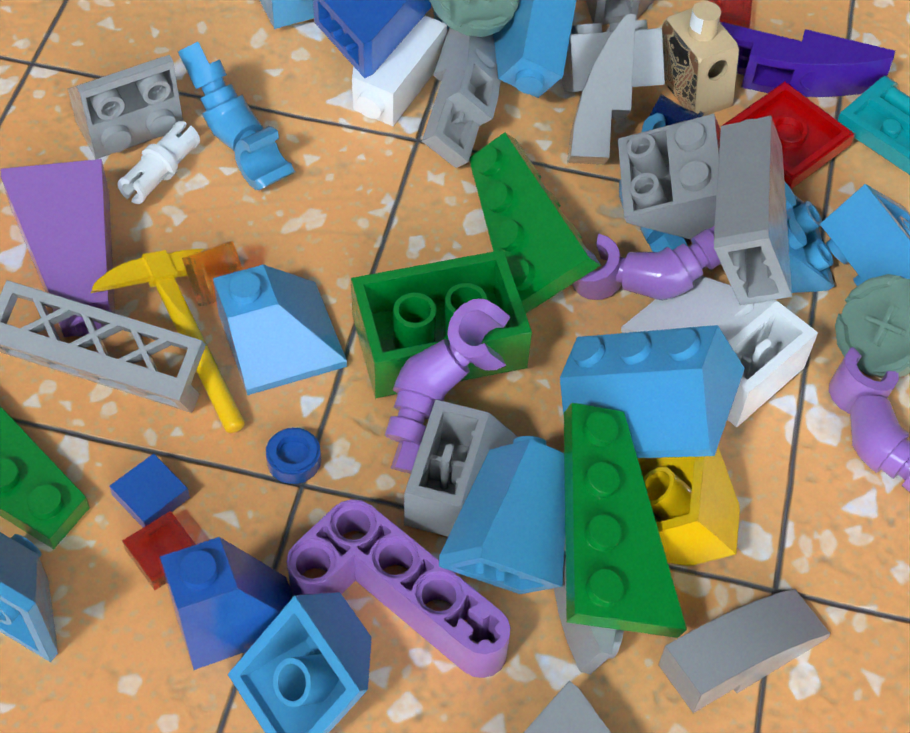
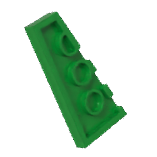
[0,406,90,549]

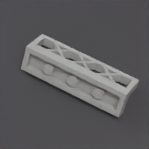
[0,280,206,413]

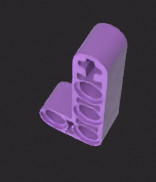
[286,499,511,678]

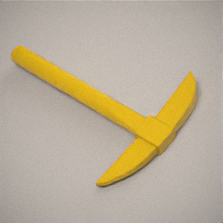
[91,249,245,433]

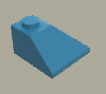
[213,265,347,395]
[0,532,58,662]
[227,592,372,733]

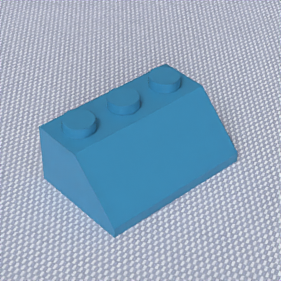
[820,184,910,286]
[560,325,745,458]

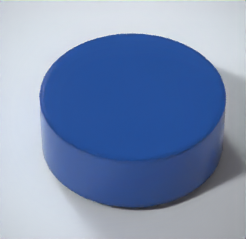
[266,428,321,484]

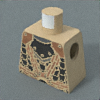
[661,1,739,119]

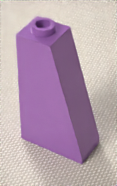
[1,159,115,337]

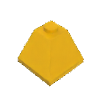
[638,446,740,567]

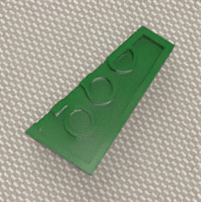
[469,132,601,313]
[564,403,687,638]

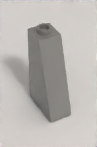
[714,116,792,305]

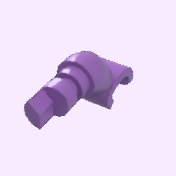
[572,226,721,300]
[384,299,510,474]
[829,347,910,492]

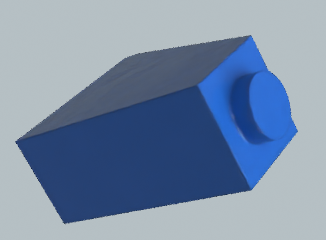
[313,0,432,78]
[160,537,294,670]

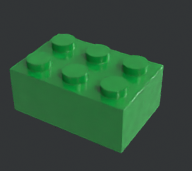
[351,250,532,399]

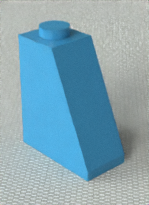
[493,0,576,98]
[439,436,565,594]

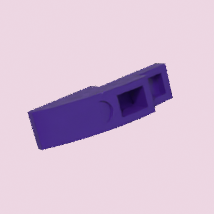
[719,21,895,97]

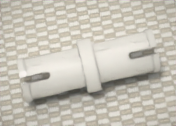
[117,121,200,204]

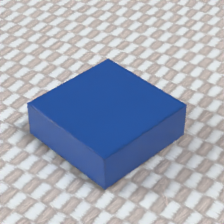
[109,453,190,531]

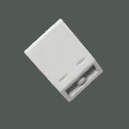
[621,276,818,427]

